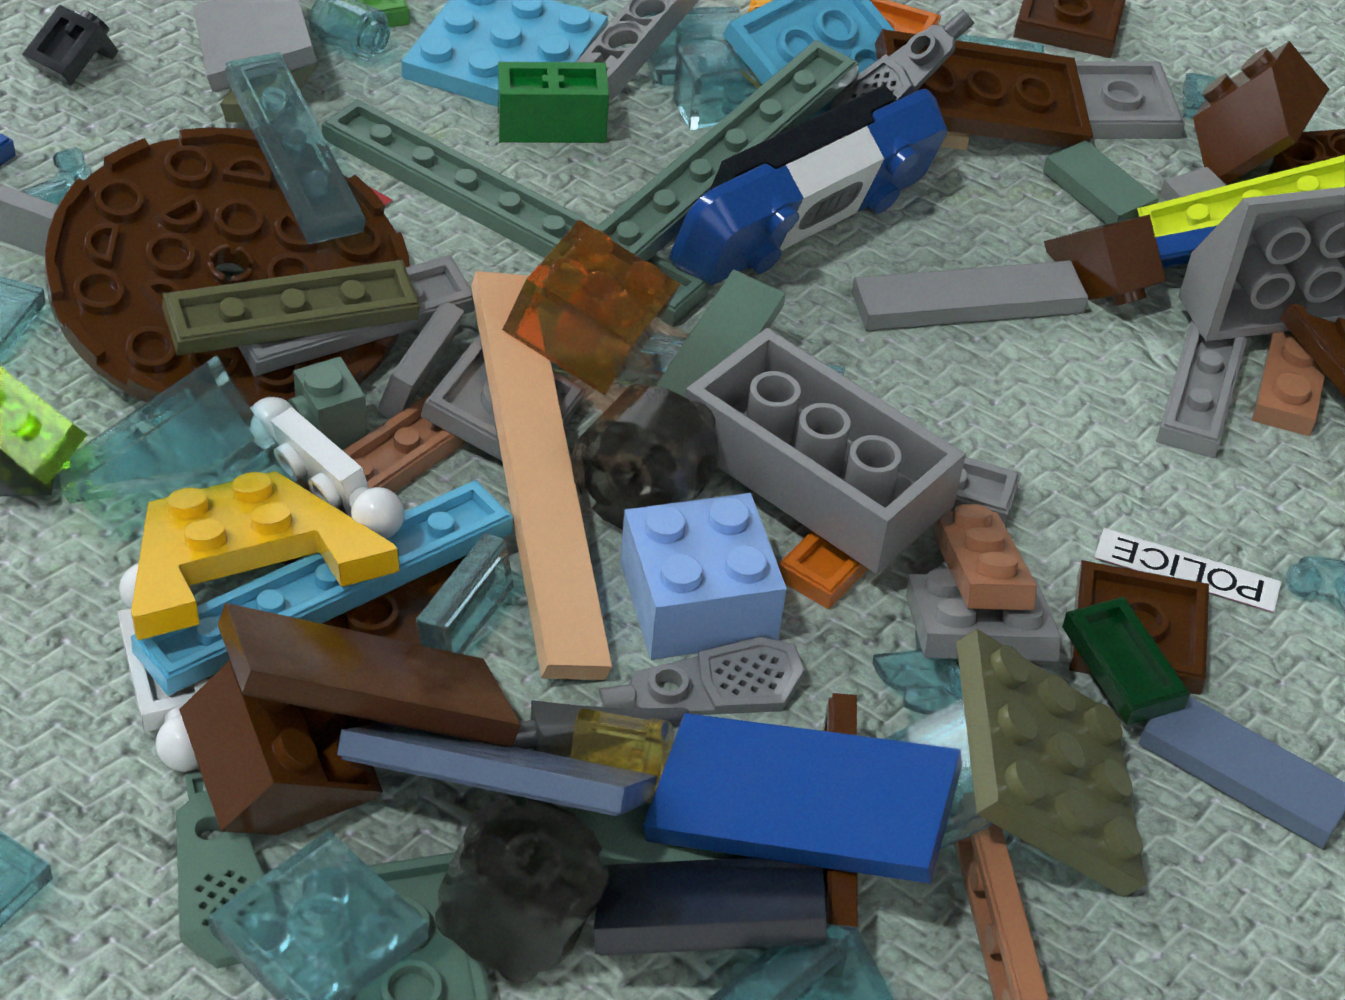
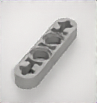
[576,0,699,100]

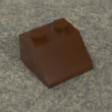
[1193,41,1329,185]

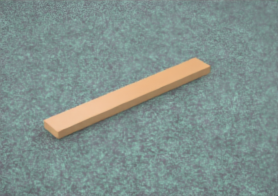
[471,271,612,680]

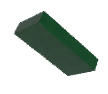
[1062,596,1190,726]

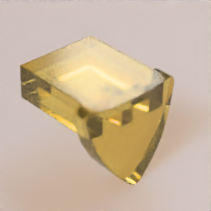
[571,708,674,803]

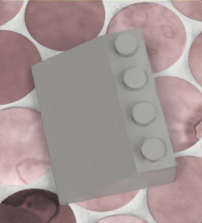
[1178,187,1345,342]

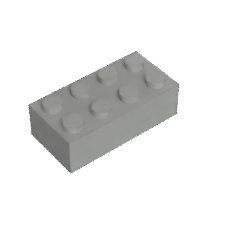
[681,328,966,574]

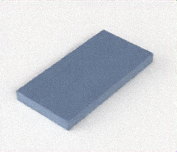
[337,723,657,816]

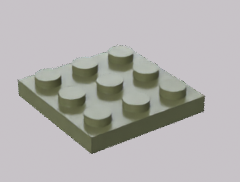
[956,628,1146,897]

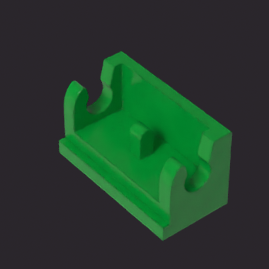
[498,62,609,143]

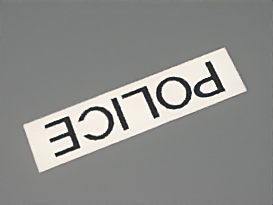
[1094,528,1282,612]

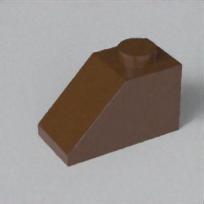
[1044,214,1166,306]

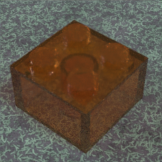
[502,219,680,395]

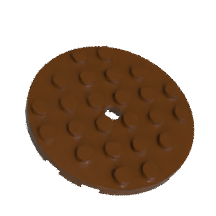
[45,127,410,422]

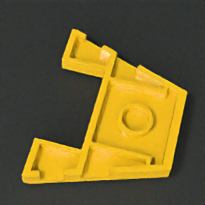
[131,471,400,641]

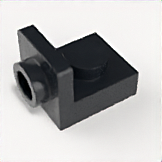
[22,4,119,86]

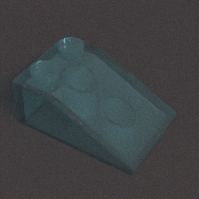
[58,355,275,504]

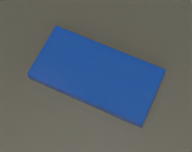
[643,713,963,884]

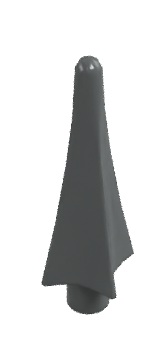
[513,700,689,757]

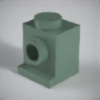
[288,357,367,451]

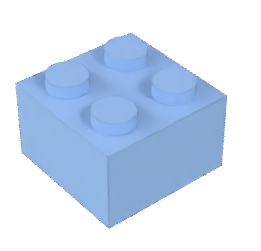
[620,493,787,660]

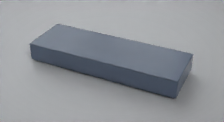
[1138,697,1345,848]

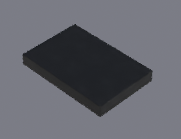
[593,857,827,956]

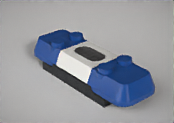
[669,85,948,285]

